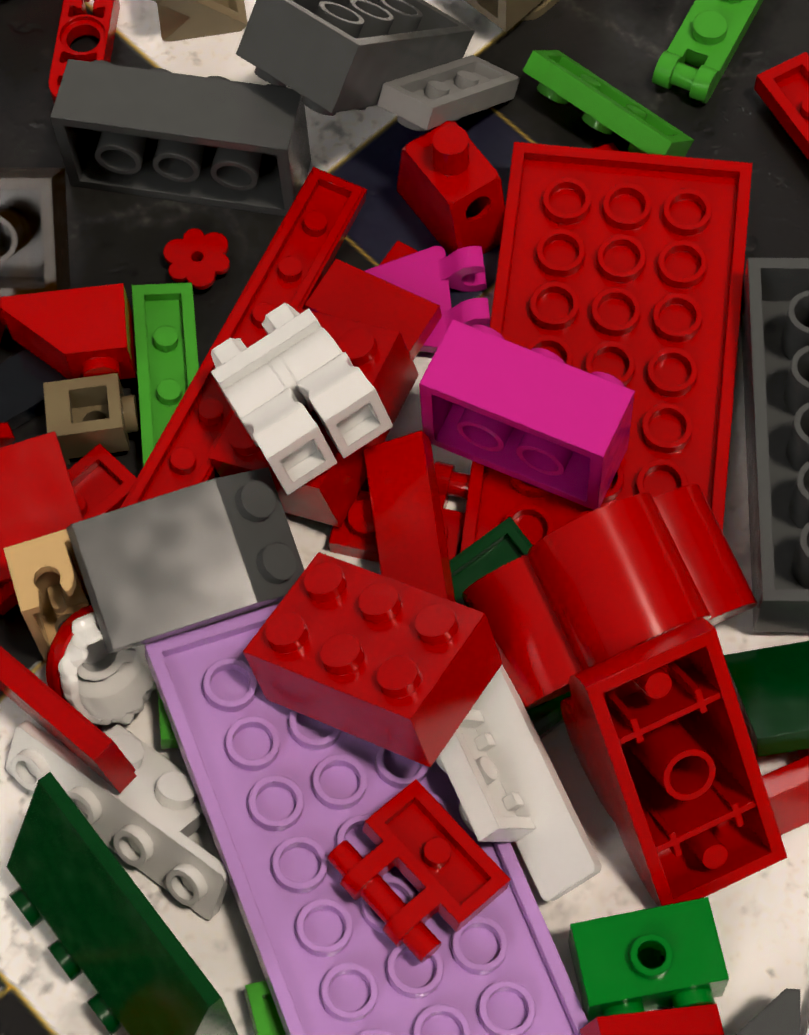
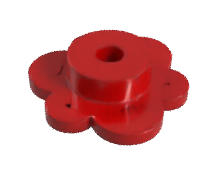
[163,228,230,290]

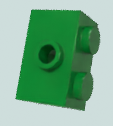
[568,897,729,1022]

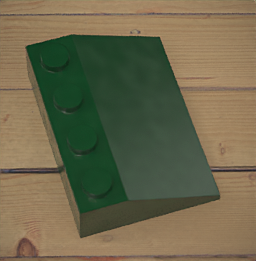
[7,772,238,1035]

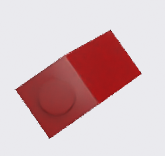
[0,283,137,380]

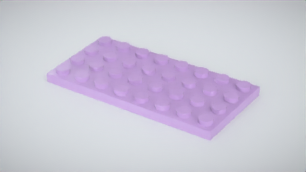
[145,572,589,1035]

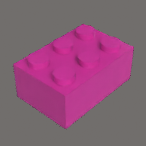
[419,319,635,510]

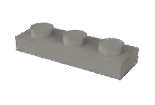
[377,55,521,132]

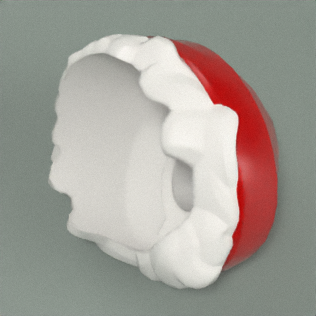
[46,605,157,725]

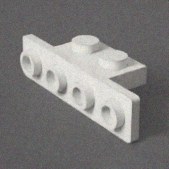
[436,665,602,901]
[5,721,229,920]

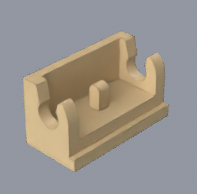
[3,529,89,663]

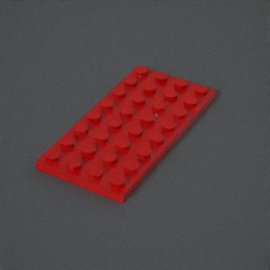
[460,142,753,553]

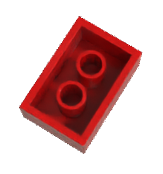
[209,306,419,528]
[243,552,503,768]

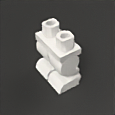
[211,303,393,495]

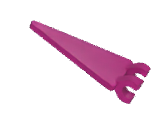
[365,246,491,353]

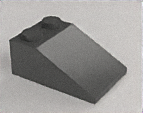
[66,467,304,654]

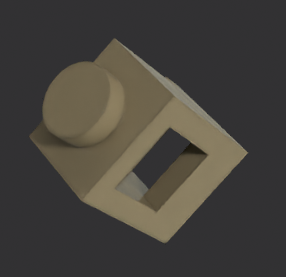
[43,373,140,465]

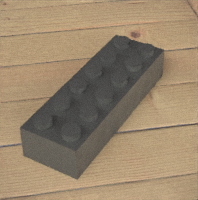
[741,258,809,633]

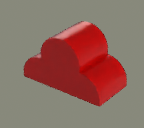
[462,484,758,711]
[561,617,787,907]

